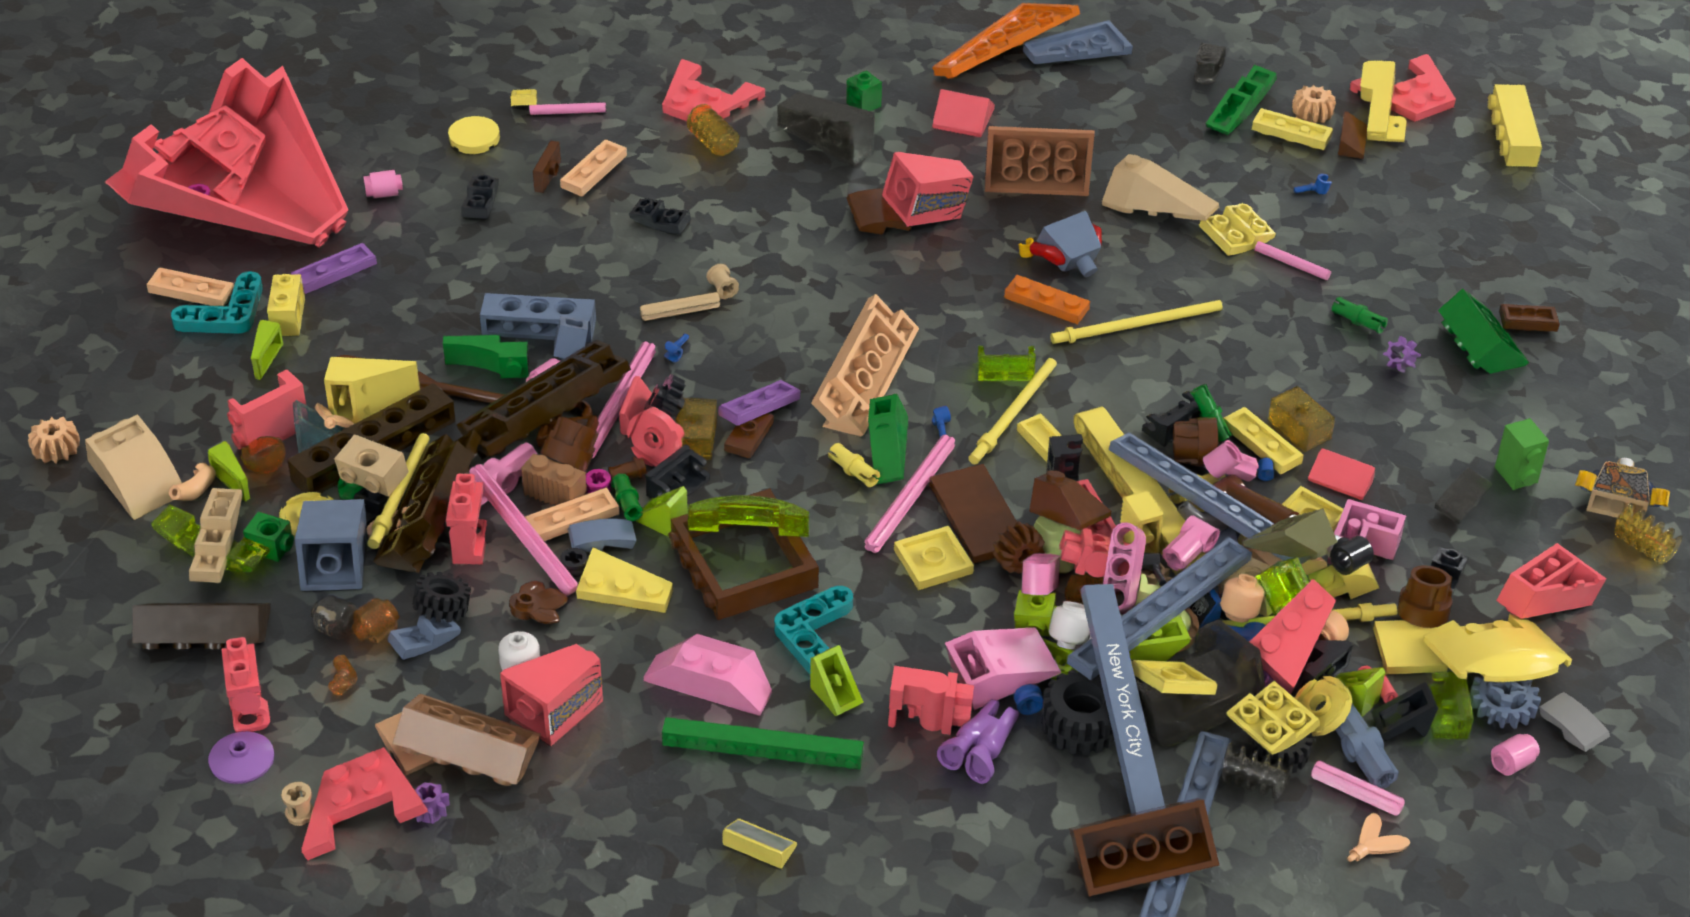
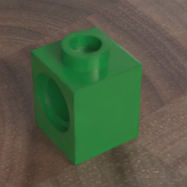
[846,70,882,115]
[243,512,294,562]

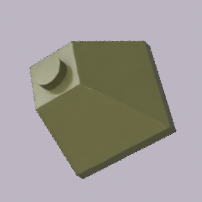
[1242,508,1338,560]

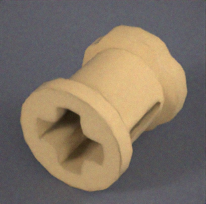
[706,264,739,299]
[281,782,314,826]

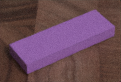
[291,243,377,294]
[718,380,800,426]

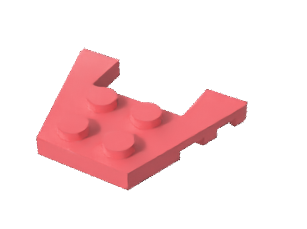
[1350,54,1456,122]
[662,59,765,128]
[154,105,266,205]
[302,747,428,860]

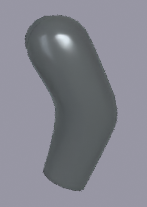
[1177,501,1229,531]

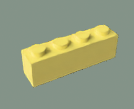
[1488,85,1542,167]

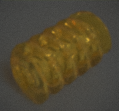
[687,104,740,156]
[1614,503,1683,564]

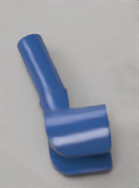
[1293,174,1332,195]
[664,334,689,363]
[932,406,951,437]
[1257,457,1274,481]

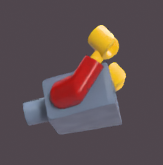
[1018,211,1102,278]

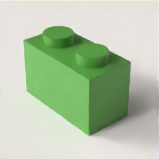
[1495,418,1549,490]

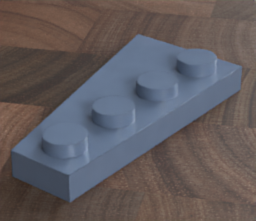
[1023,20,1133,64]

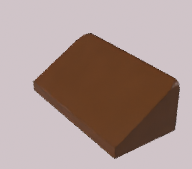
[1338,111,1368,159]

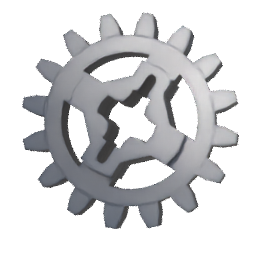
[1469,675,1541,729]

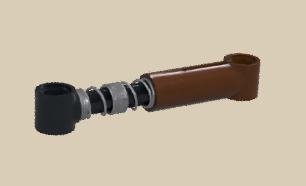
[1212,475,1374,575]

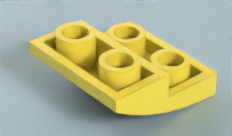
[1199,203,1276,256]
[1227,681,1320,755]

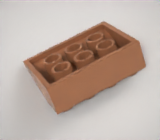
[985,126,1095,196]

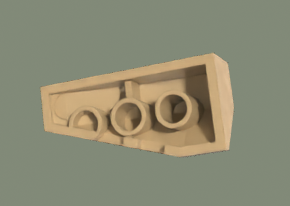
[1102,154,1219,221]

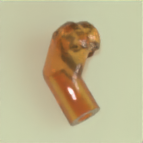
[328,655,357,696]

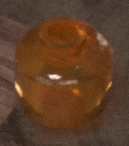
[352,598,400,644]

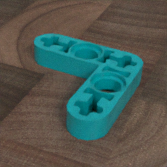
[171,271,263,334]
[774,586,853,674]

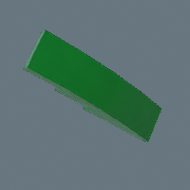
[1205,65,1277,135]

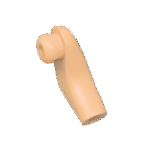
[169,463,216,501]

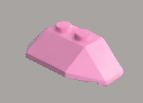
[644,634,772,716]

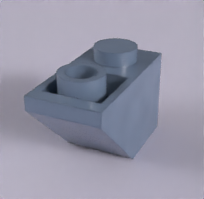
[553,316,588,361]

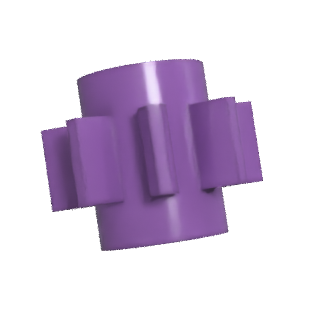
[1383,336,1421,373]
[414,782,450,824]

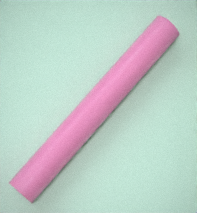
[530,102,606,115]
[1255,241,1331,281]

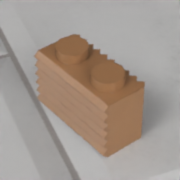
[521,453,588,506]

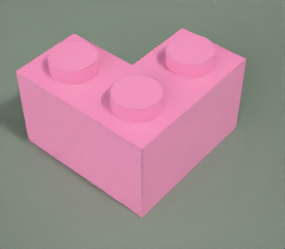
[1327,499,1406,565]

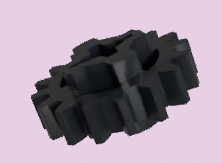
[644,374,686,434]

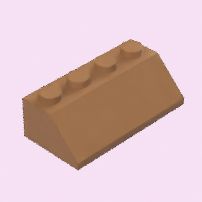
[393,694,541,786]

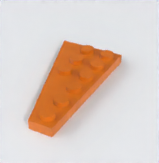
[932,3,1080,79]

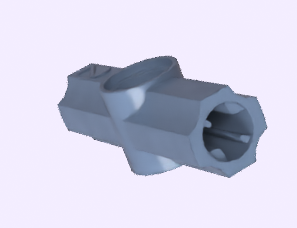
[1336,703,1399,789]

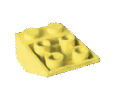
[324,357,420,424]

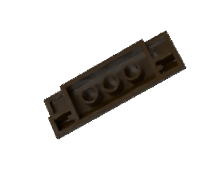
[456,340,631,460]
[373,430,482,573]

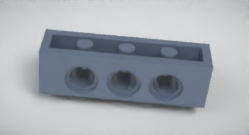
[480,293,596,342]

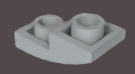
[1539,692,1610,752]

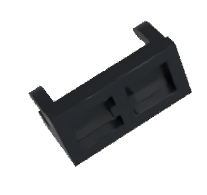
[1142,391,1201,447]
[1046,434,1083,481]
[645,444,710,499]

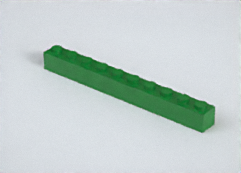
[662,717,864,770]

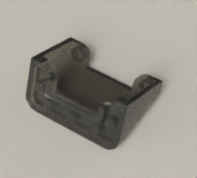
[1131,619,1265,747]

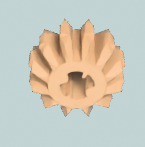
[1292,85,1336,124]
[28,417,80,464]

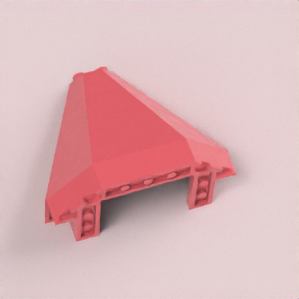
[105,58,349,248]

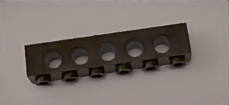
[287,383,456,493]

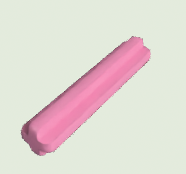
[1311,761,1405,816]

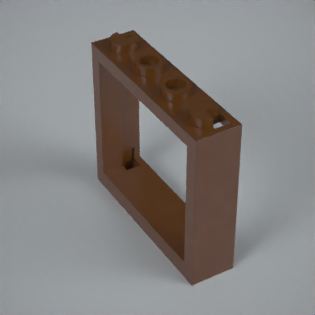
[668,488,819,620]

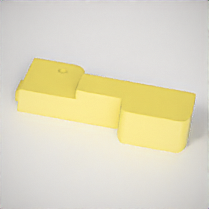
[1361,61,1407,142]

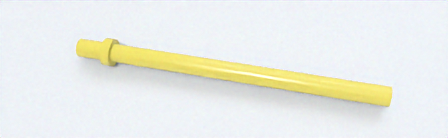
[1050,300,1223,344]

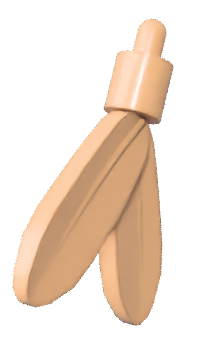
[314,403,354,429]
[1347,813,1410,862]

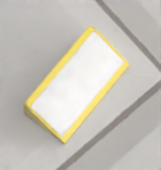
[723,818,797,869]

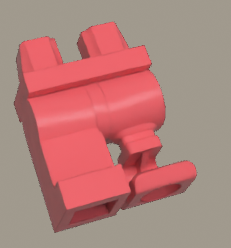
[446,474,487,565]
[1059,528,1130,577]
[222,637,270,732]
[888,666,974,735]

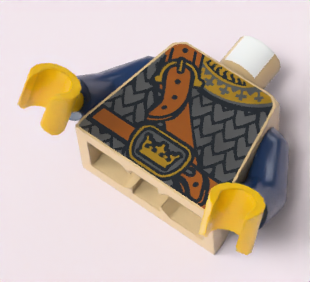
[1575,458,1670,524]

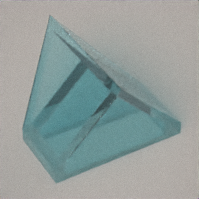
[293,400,343,453]

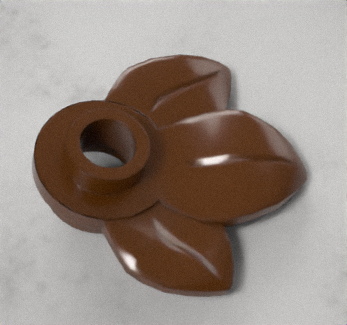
[509,581,568,624]

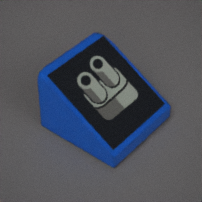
[1188,588,1222,628]

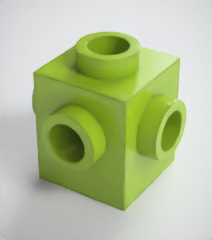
[1014,590,1057,637]

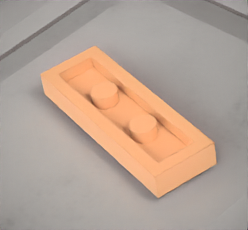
[560,139,627,196]
[146,268,234,306]
[525,487,619,541]

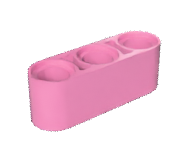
[1103,522,1146,614]
[1022,553,1060,595]

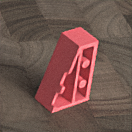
[1496,543,1606,619]
[1245,579,1336,694]

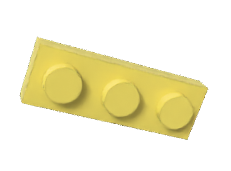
[1252,108,1333,150]
[1223,407,1304,474]

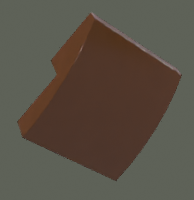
[846,189,912,235]

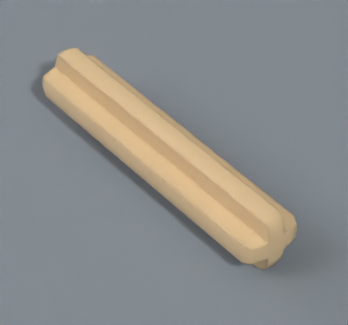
[640,292,720,321]

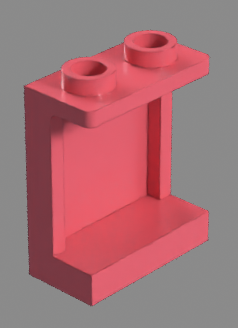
[227,370,310,457]

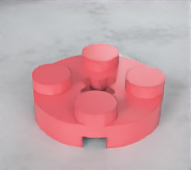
[627,407,684,467]

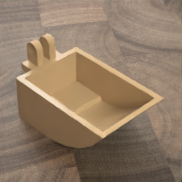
[85,414,182,520]

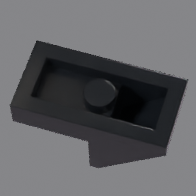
[1301,640,1353,688]
[1371,682,1438,741]

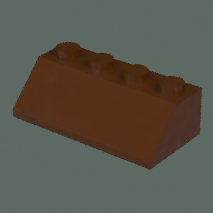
[1069,798,1219,896]

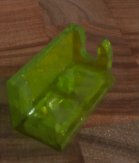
[977,345,1036,381]
[1255,557,1309,616]
[1429,672,1474,739]

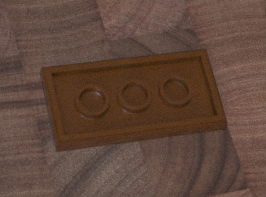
[929,464,1017,564]

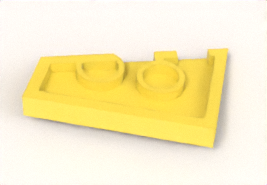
[576,548,673,613]

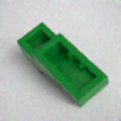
[443,335,529,378]

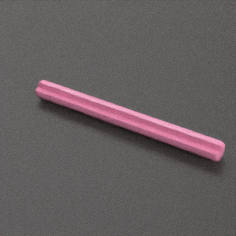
[592,341,656,459]
[865,434,955,553]
[469,464,578,596]

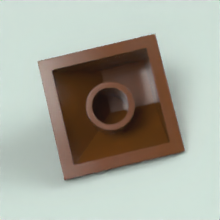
[1029,471,1112,530]

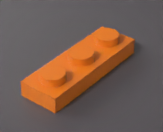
[1004,275,1090,325]

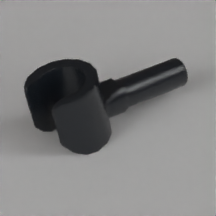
[1142,552,1166,586]

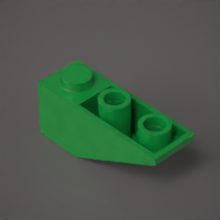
[868,394,908,485]

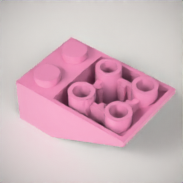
[945,627,1061,710]

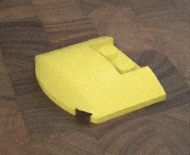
[1423,614,1572,682]

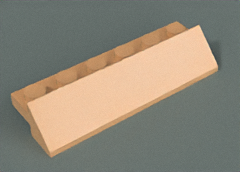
[811,294,919,437]

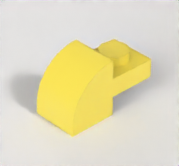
[1308,563,1379,599]

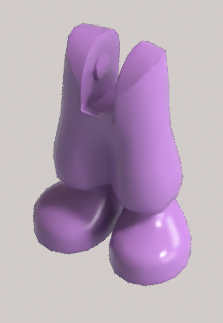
[937,699,1019,784]

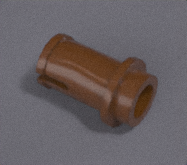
[608,457,647,483]

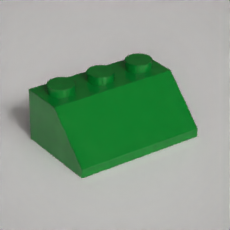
[1438,288,1529,374]

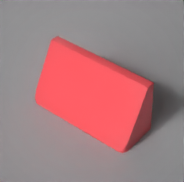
[619,376,652,435]
[1308,448,1375,500]

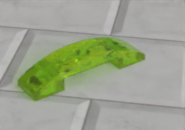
[688,495,809,537]
[151,504,270,572]

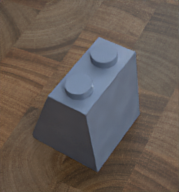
[295,499,367,591]

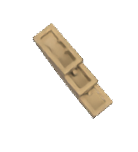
[189,488,242,583]

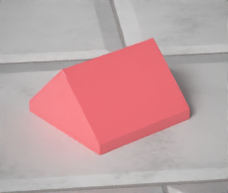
[932,89,995,138]

